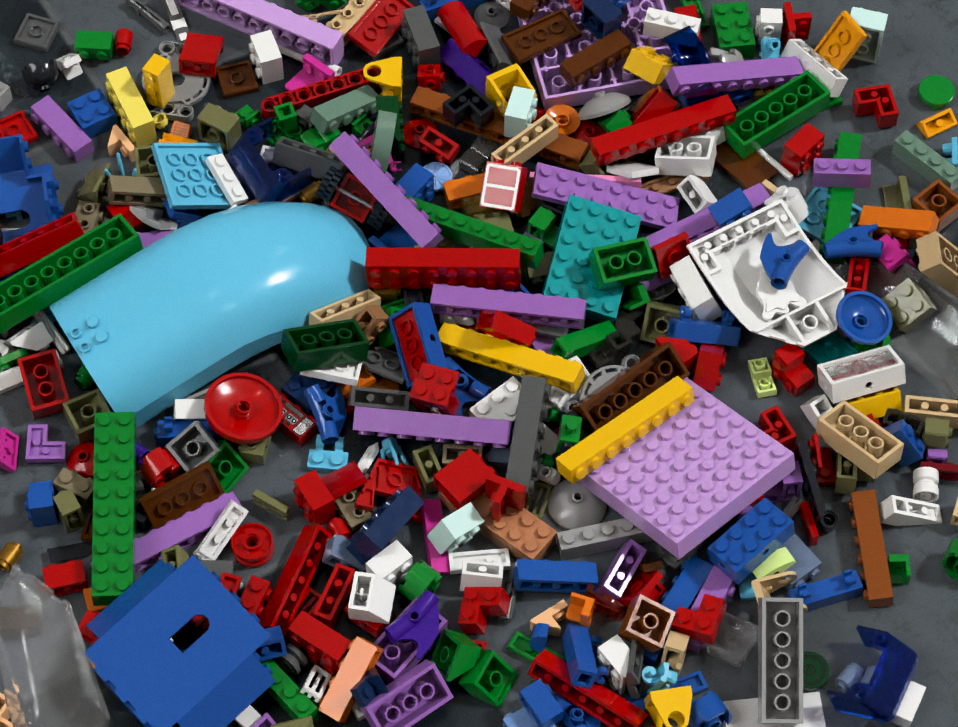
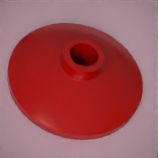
[403,119,438,150]
[571,120,606,152]
[67,442,94,479]

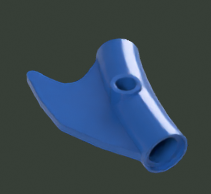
[823,224,883,260]
[760,233,809,290]
[445,356,491,416]
[303,384,347,444]
[553,693,601,727]

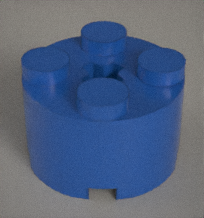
[688,691,732,727]

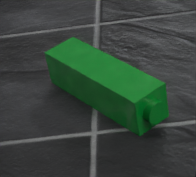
[550,320,620,360]

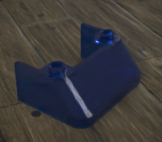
[663,25,724,106]
[228,116,311,203]
[827,625,919,722]

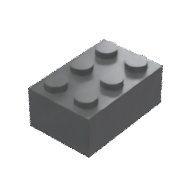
[401,4,440,67]

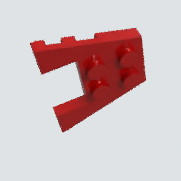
[354,458,423,524]

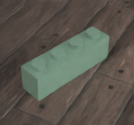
[310,84,380,135]
[891,130,958,191]

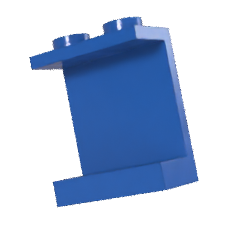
[368,223,418,248]

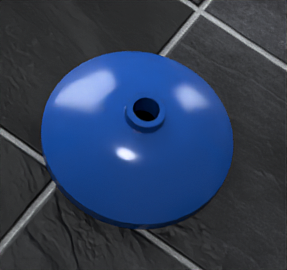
[836,291,892,345]

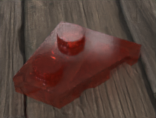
[585,584,626,621]

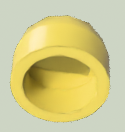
[153,113,168,129]

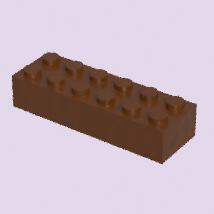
[571,342,690,435]

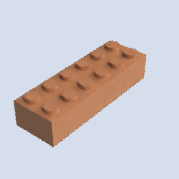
[439,491,557,560]

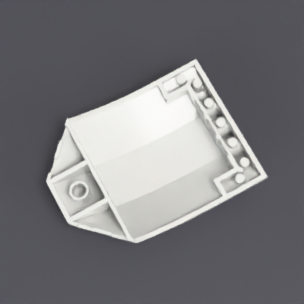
[686,199,848,347]

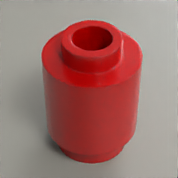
[114,28,133,56]
[326,517,352,540]

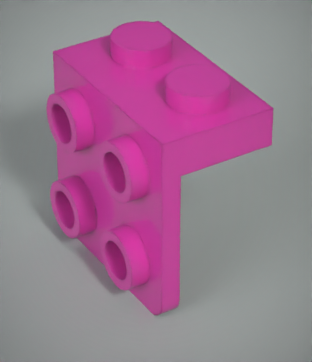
[877,234,918,277]

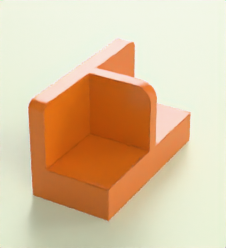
[566,592,595,630]

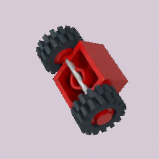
[315,165,390,230]

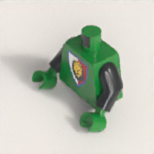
[540,408,582,468]

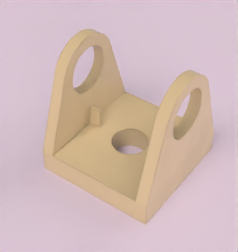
[751,571,808,615]

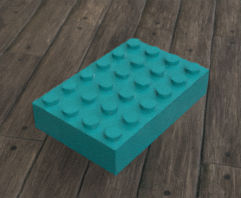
[541,194,642,324]

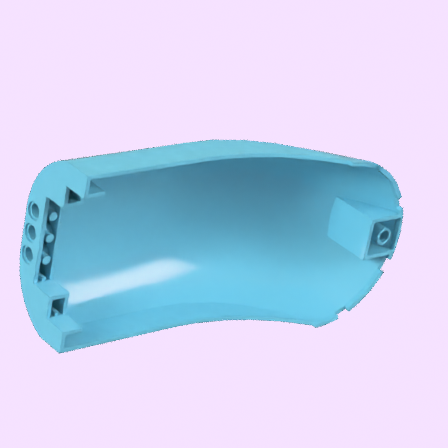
[49,202,370,428]

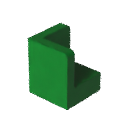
[887,554,911,585]

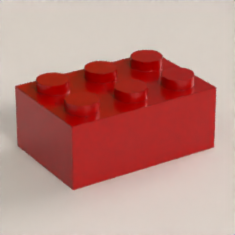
[17,348,70,419]
[288,610,351,675]

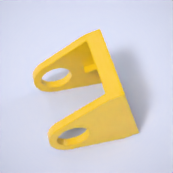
[363,57,403,103]
[485,63,537,117]
[644,685,692,727]

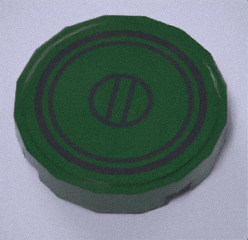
[803,651,830,692]

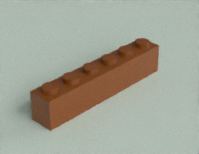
[848,489,894,608]

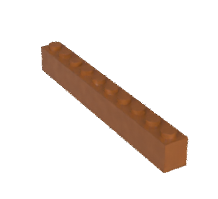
[410,86,588,170]

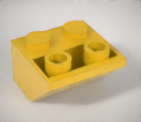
[623,46,675,85]

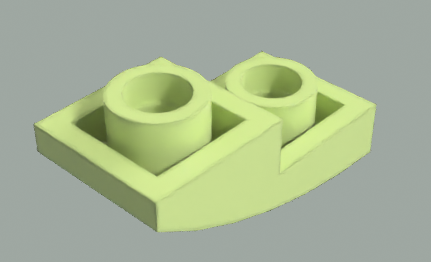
[748,357,777,398]
[752,547,796,579]

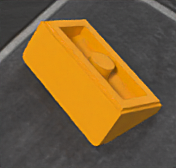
[916,108,958,139]

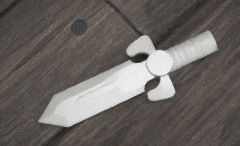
[357,442,379,479]

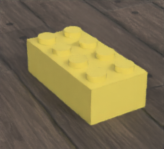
[105,67,157,147]

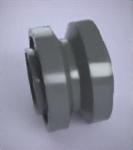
[276,643,308,675]

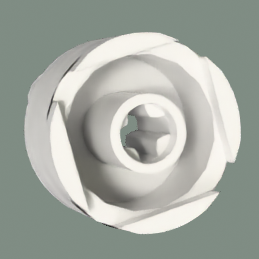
[764,185,808,224]

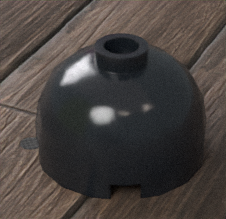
[21,60,59,92]

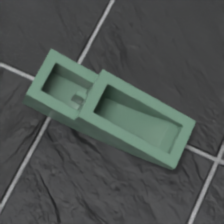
[369,110,397,172]

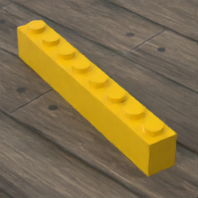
[438,322,585,394]
[556,376,694,484]

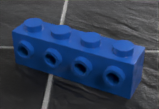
[513,558,598,594]

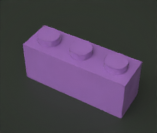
[813,158,871,188]
[594,539,647,604]

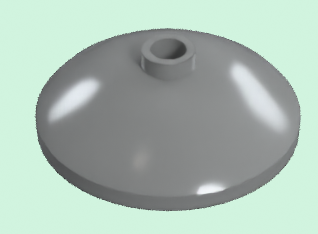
[578,90,631,120]
[547,479,607,530]

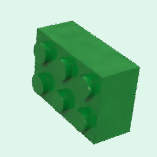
[710,2,756,58]
[588,236,658,291]

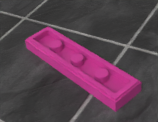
[421,498,450,575]

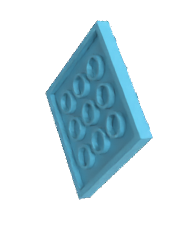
[151,143,240,210]

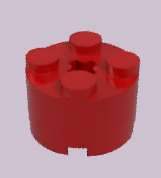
[136,446,183,488]

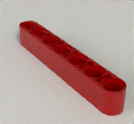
[261,67,380,121]

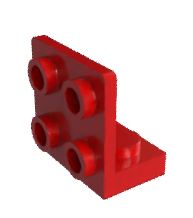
[808,433,835,486]

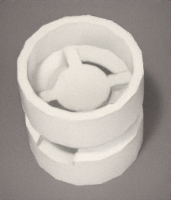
[913,467,939,503]

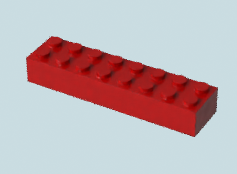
[365,247,521,290]

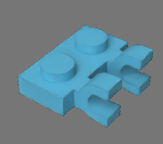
[307,435,349,472]

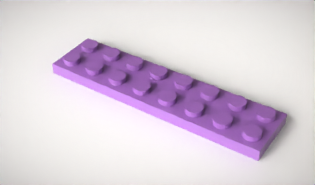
[531,162,679,230]

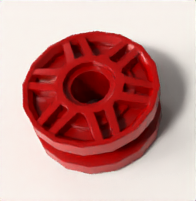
[231,523,274,568]

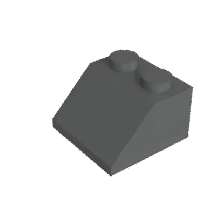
[166,420,220,472]

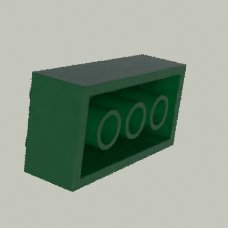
[280,318,370,372]

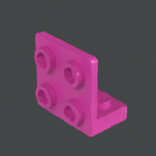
[285,53,335,100]
[0,427,19,473]

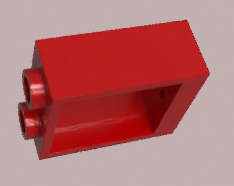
[475,310,537,346]

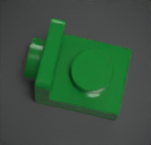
[235,105,261,132]

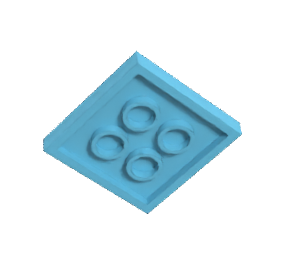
[799,187,862,243]

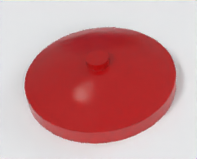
[204,373,283,444]

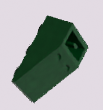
[376,95,405,161]

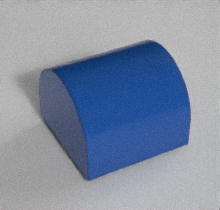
[529,623,549,652]

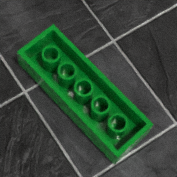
[723,70,831,159]

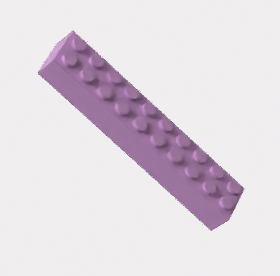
[178,0,344,66]

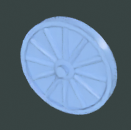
[423,162,452,192]

